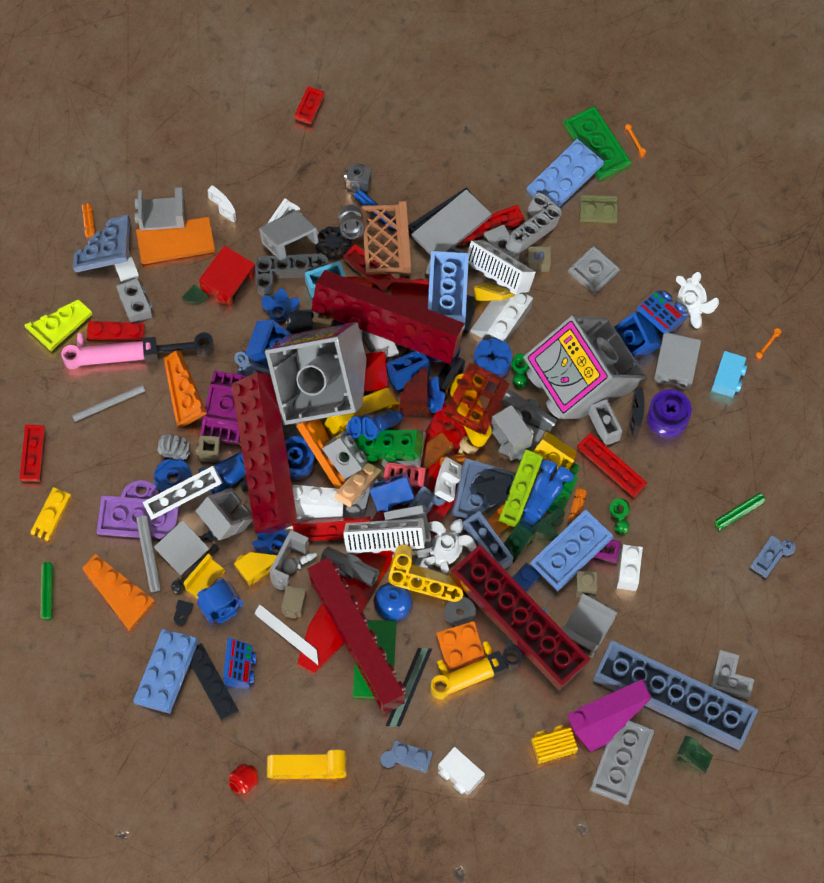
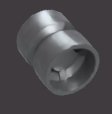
[338,205,364,239]

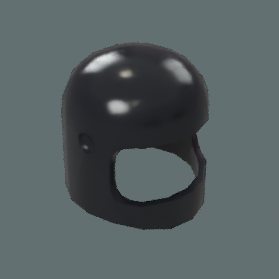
[285,309,314,334]

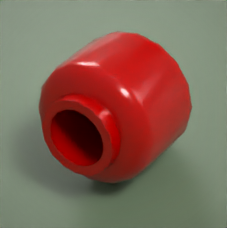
[228,764,258,794]

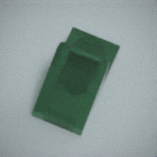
[528,507,565,541]
[503,520,536,562]
[677,736,713,773]

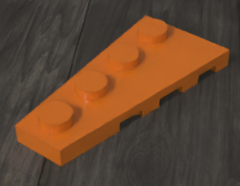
[164,351,207,428]
[296,419,348,489]
[82,554,155,632]

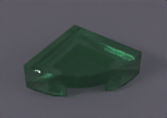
[182,285,208,304]

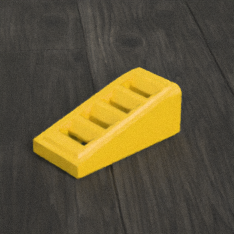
[474,283,515,301]

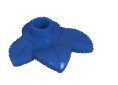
[262,288,299,323]
[427,376,445,413]
[252,529,288,555]

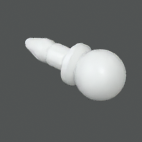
[282,552,317,574]

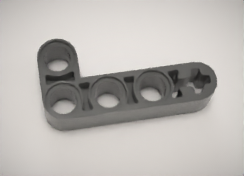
[255,254,328,296]

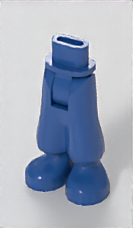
[346,410,404,440]
[198,451,246,494]
[521,459,574,527]

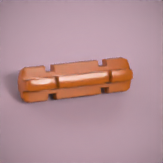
[82,203,96,239]
[439,453,476,466]
[568,488,587,524]

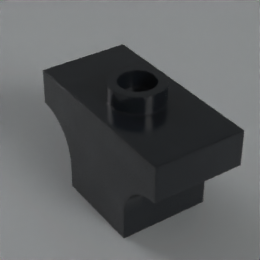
[469,476,513,507]

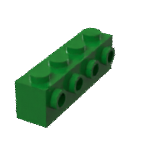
[343,430,423,461]

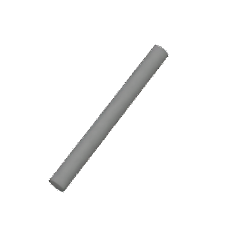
[72,385,145,422]

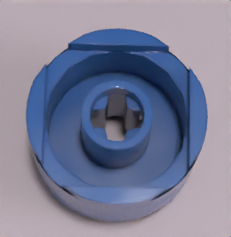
[473,338,512,382]
[285,436,315,480]
[197,578,243,625]

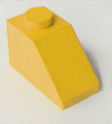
[234,552,277,587]

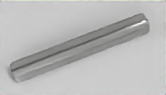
[136,515,161,592]

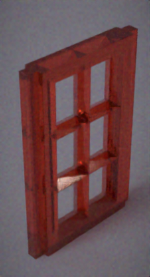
[444,363,510,435]

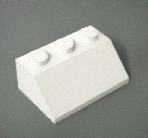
[470,287,533,343]
[286,485,345,529]

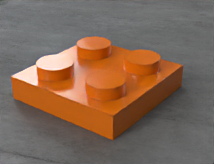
[436,621,485,671]

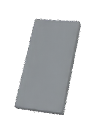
[412,189,492,255]
[590,720,655,805]

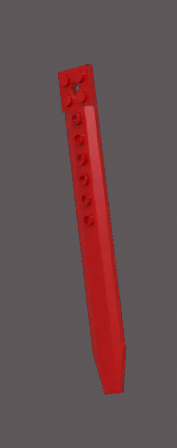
[297,402,468,674]

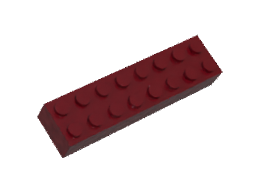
[311,270,465,364]
[232,372,298,534]
[450,545,591,691]
[307,557,406,715]

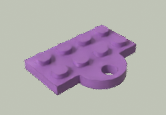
[97,480,179,540]

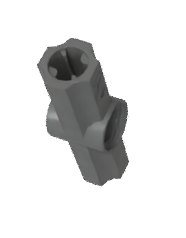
[500,389,557,433]
[320,546,380,587]

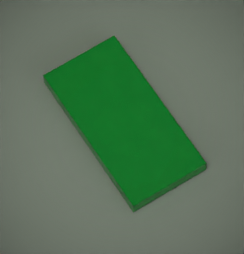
[563,106,631,180]
[353,620,397,699]

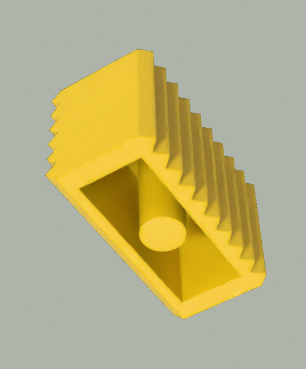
[531,725,578,764]

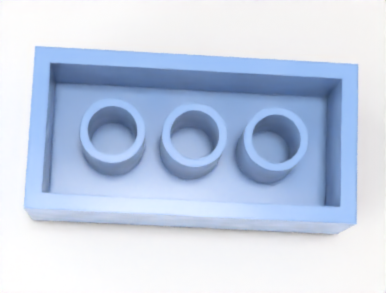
[428,251,469,330]

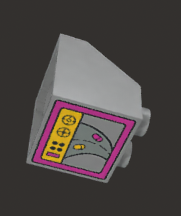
[523,315,648,419]
[265,322,366,425]

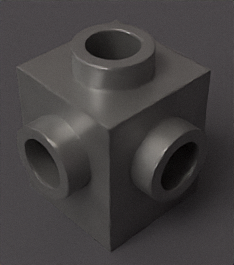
[344,164,372,192]

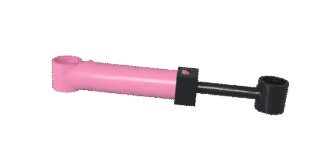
[61,332,214,369]

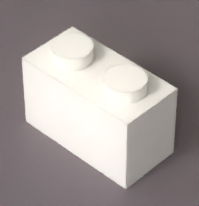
[617,544,643,591]
[438,747,485,795]

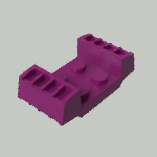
[200,370,248,445]

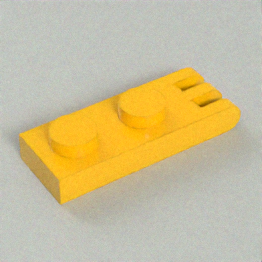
[31,487,72,541]

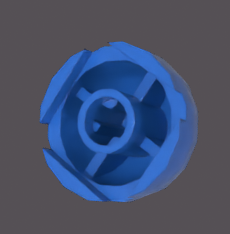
[373,582,413,622]

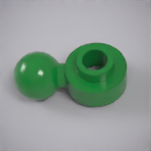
[512,353,530,388]
[609,499,630,534]

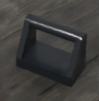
[438,357,465,401]

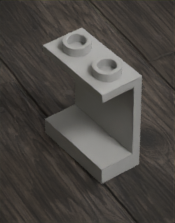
[135,187,185,231]
[259,211,319,260]
[653,333,701,388]
[384,504,434,558]
[270,530,309,590]
[562,594,617,657]

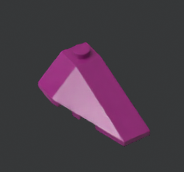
[567,679,652,752]

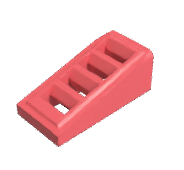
[383,463,426,487]

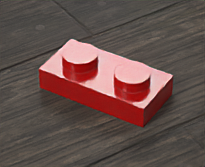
[294,86,325,125]

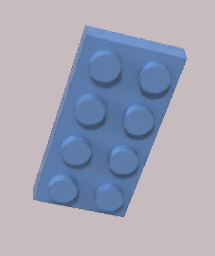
[527,139,604,207]
[530,509,614,591]
[133,629,199,714]

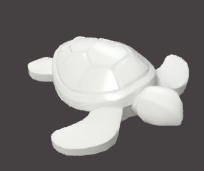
[676,272,719,329]
[424,519,477,574]

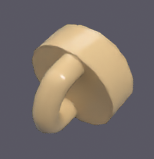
[459,436,479,455]

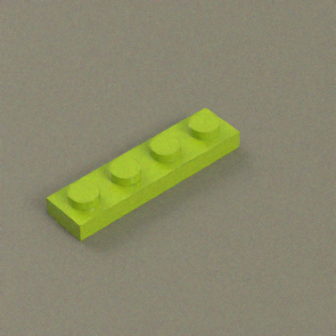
[498,449,543,527]

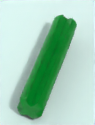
[714,493,765,530]
[41,562,53,620]

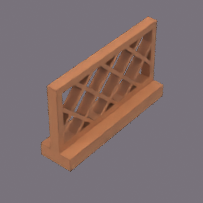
[362,201,411,276]

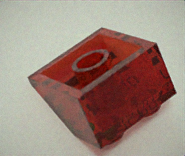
[400,368,427,418]

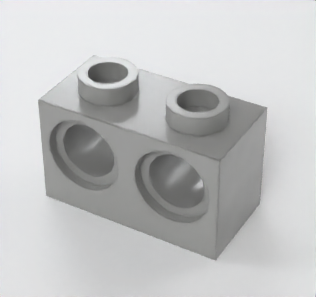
[116,278,154,323]

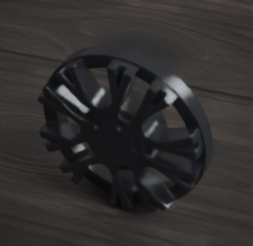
[316,226,350,259]

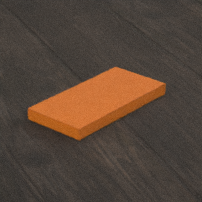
[136,217,215,265]

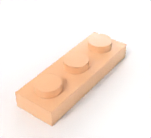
[334,462,382,508]

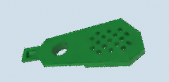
[548,463,580,513]

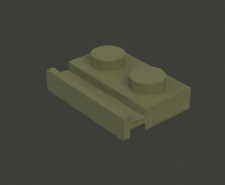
[580,195,617,223]

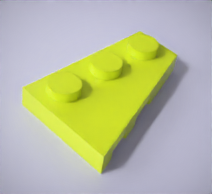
[25,300,92,352]

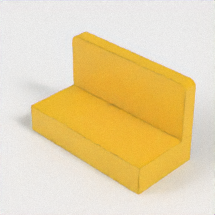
[532,431,577,470]
[184,553,225,599]

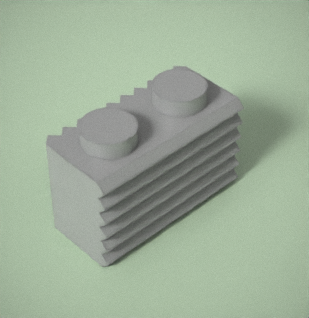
[588,399,623,446]

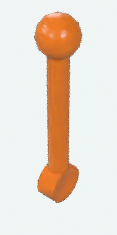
[625,123,646,156]
[756,328,781,359]

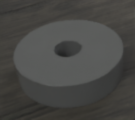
[444,597,476,627]

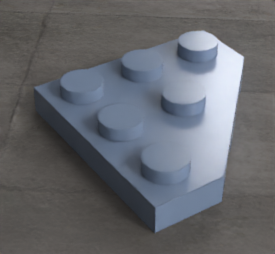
[73,215,131,272]
[451,458,516,519]

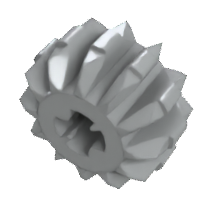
[157,434,191,460]

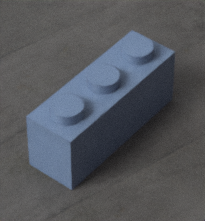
[463,511,513,570]

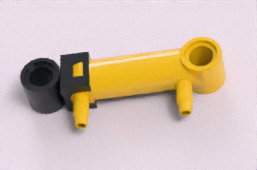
[430,641,522,699]

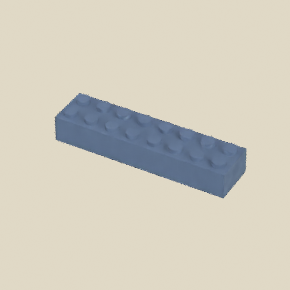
[593,640,758,750]

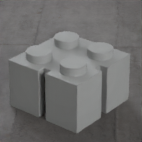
[491,405,534,460]
[196,488,253,540]

